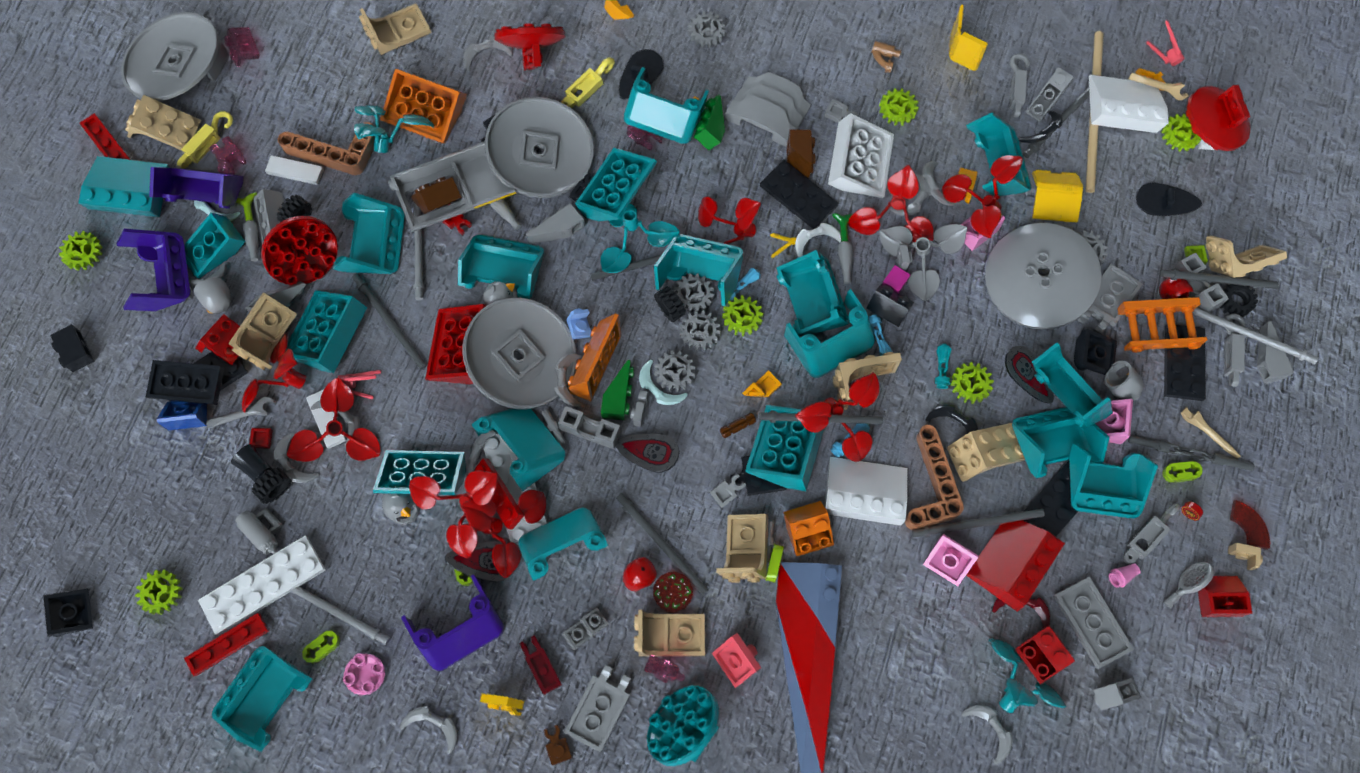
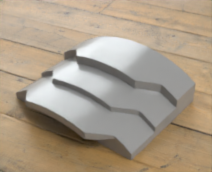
[724,72,811,147]

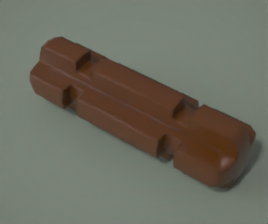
[720,413,756,438]

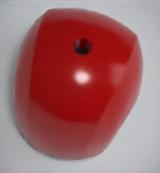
[1159,278,1194,299]
[622,557,657,592]

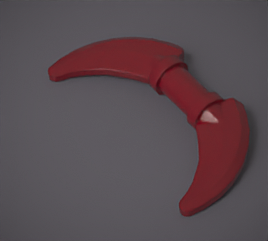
[992,598,1050,628]

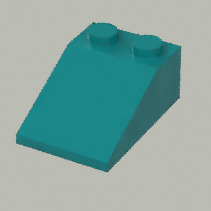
[184,213,246,278]

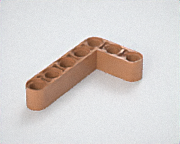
[278,122,375,175]
[905,425,964,530]

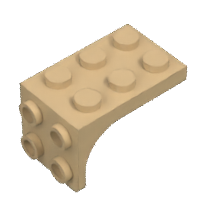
[359,3,431,55]
[125,95,201,150]
[1206,235,1287,278]
[228,293,297,370]
[833,352,902,410]
[947,423,1025,482]
[716,514,768,583]
[634,610,705,656]

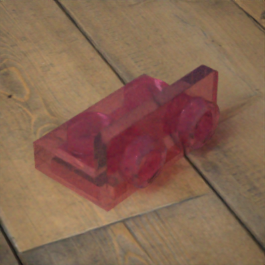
[224,27,260,66]

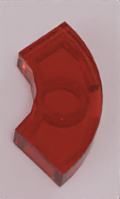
[1230,500,1270,550]

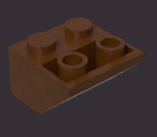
[787,130,815,179]
[411,176,462,214]

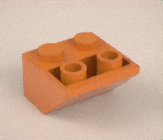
[783,501,834,557]

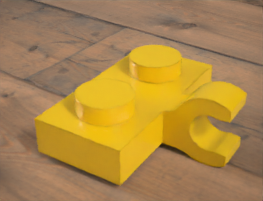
[480,693,524,716]

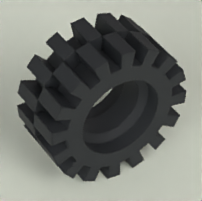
[277,195,312,222]
[1220,284,1258,317]
[654,286,686,322]
[252,467,292,504]

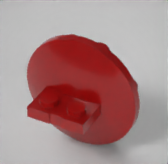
[494,24,565,71]
[1186,85,1250,151]
[261,216,338,285]

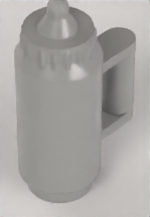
[235,508,283,555]

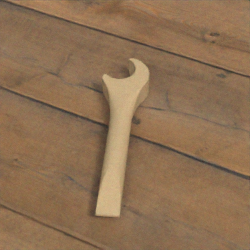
[1129,73,1189,100]
[1181,407,1241,459]

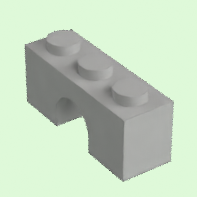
[1173,253,1229,313]
[558,406,621,449]

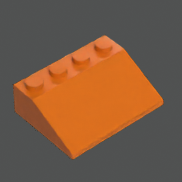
[380,69,467,144]
[567,313,621,402]

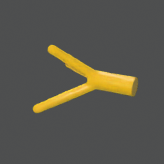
[770,233,797,258]

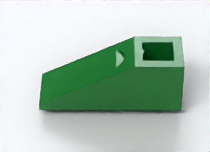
[694,95,725,150]
[601,360,634,421]

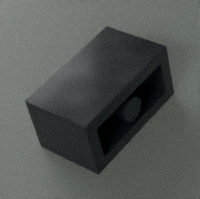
[866,284,914,327]
[50,324,94,372]

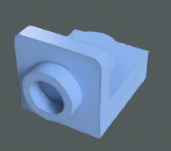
[566,308,591,340]

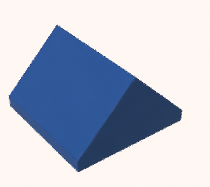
[156,401,207,431]

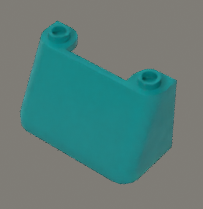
[776,250,850,337]
[518,507,609,581]

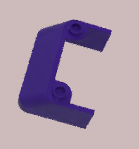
[149,167,244,209]
[117,228,190,311]
[401,574,504,671]

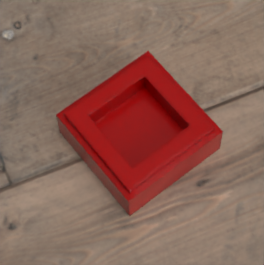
[249,428,273,449]

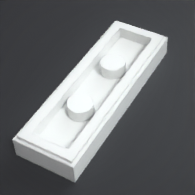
[265,156,324,185]
[306,390,346,449]

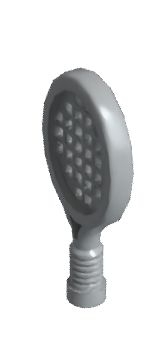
[1163,562,1214,609]

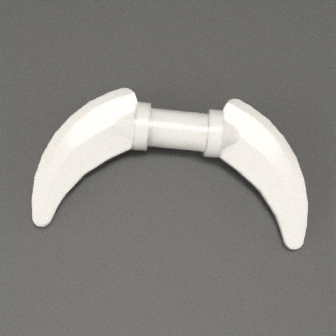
[795,223,841,257]

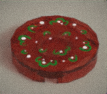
[653,572,693,613]

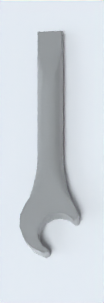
[206,397,276,428]

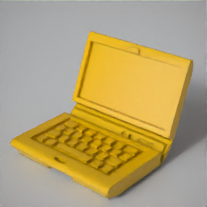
[949,4,988,71]
[1032,170,1083,223]

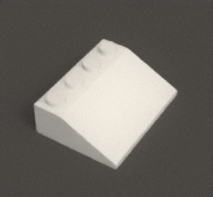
[1089,75,1168,133]
[828,114,894,198]
[824,457,907,526]

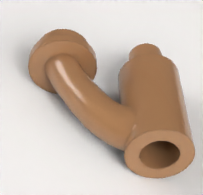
[872,41,901,73]

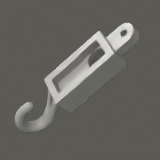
[1009,54,1030,118]
[1224,314,1246,387]
[1123,503,1181,564]

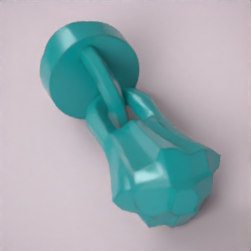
[935,343,952,389]

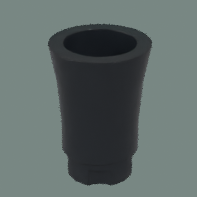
[231,444,272,483]

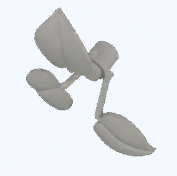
[880,224,967,301]

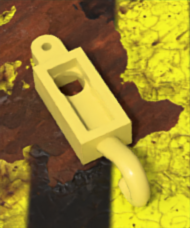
[561,57,615,108]
[177,111,233,169]

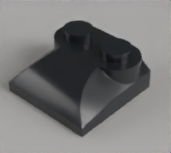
[1074,329,1117,375]
[43,588,93,637]

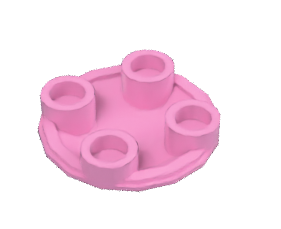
[343,653,385,695]

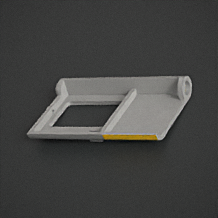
[388,141,516,232]

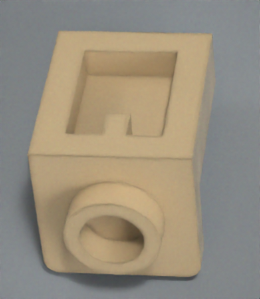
[1228,543,1263,571]

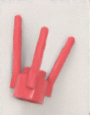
[1146,20,1185,66]
[338,370,381,399]

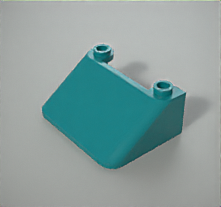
[333,192,405,274]
[458,235,544,299]
[1012,407,1109,478]
[471,408,566,492]
[1069,443,1158,519]
[212,646,312,752]

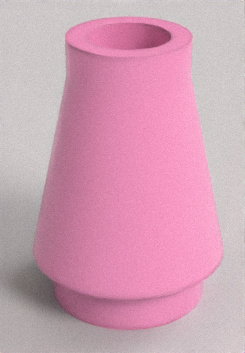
[1108,563,1140,588]

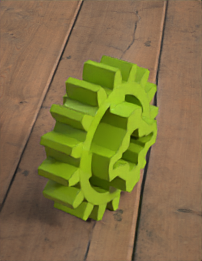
[879,88,919,126]
[1161,114,1201,152]
[59,231,103,271]
[722,295,763,336]
[950,362,994,404]
[135,570,183,615]

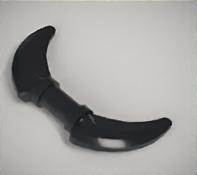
[1018,111,1063,143]
[925,405,978,434]

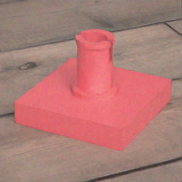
[712,633,761,688]

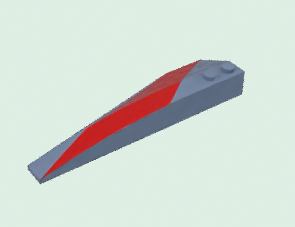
[776,562,842,773]

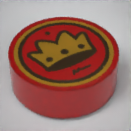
[1181,501,1203,521]

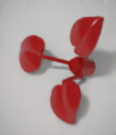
[942,155,1023,238]
[848,165,934,243]
[698,197,761,244]
[242,334,306,413]
[795,372,879,462]
[287,378,380,462]
[409,470,498,558]
[460,490,547,578]

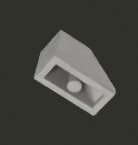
[1093,678,1141,710]

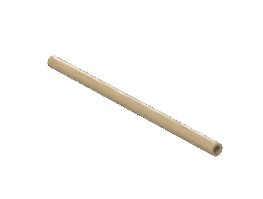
[1085,31,1104,193]

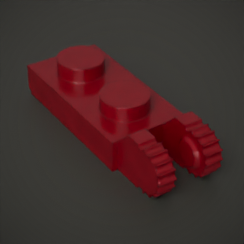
[519,635,562,695]

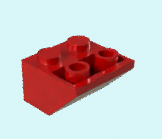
[1197,576,1252,617]
[1015,625,1075,684]

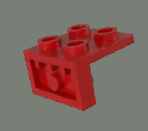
[195,314,240,365]

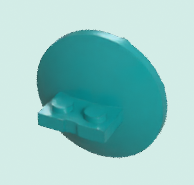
[647,685,719,766]

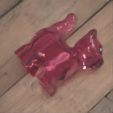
[626,125,663,151]
[209,136,247,175]
[644,655,685,683]

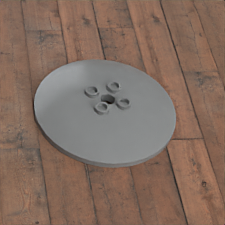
[121,12,219,101]
[485,97,594,198]
[985,223,1102,329]
[462,298,576,409]

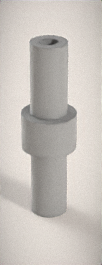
[542,409,566,445]
[767,521,774,562]

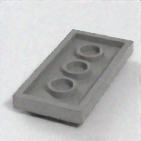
[1053,577,1134,669]

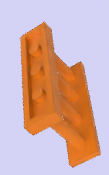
[1117,297,1207,353]

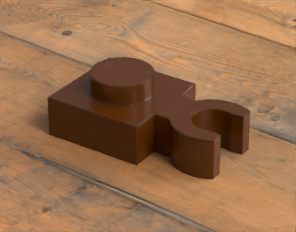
[544,725,572,766]

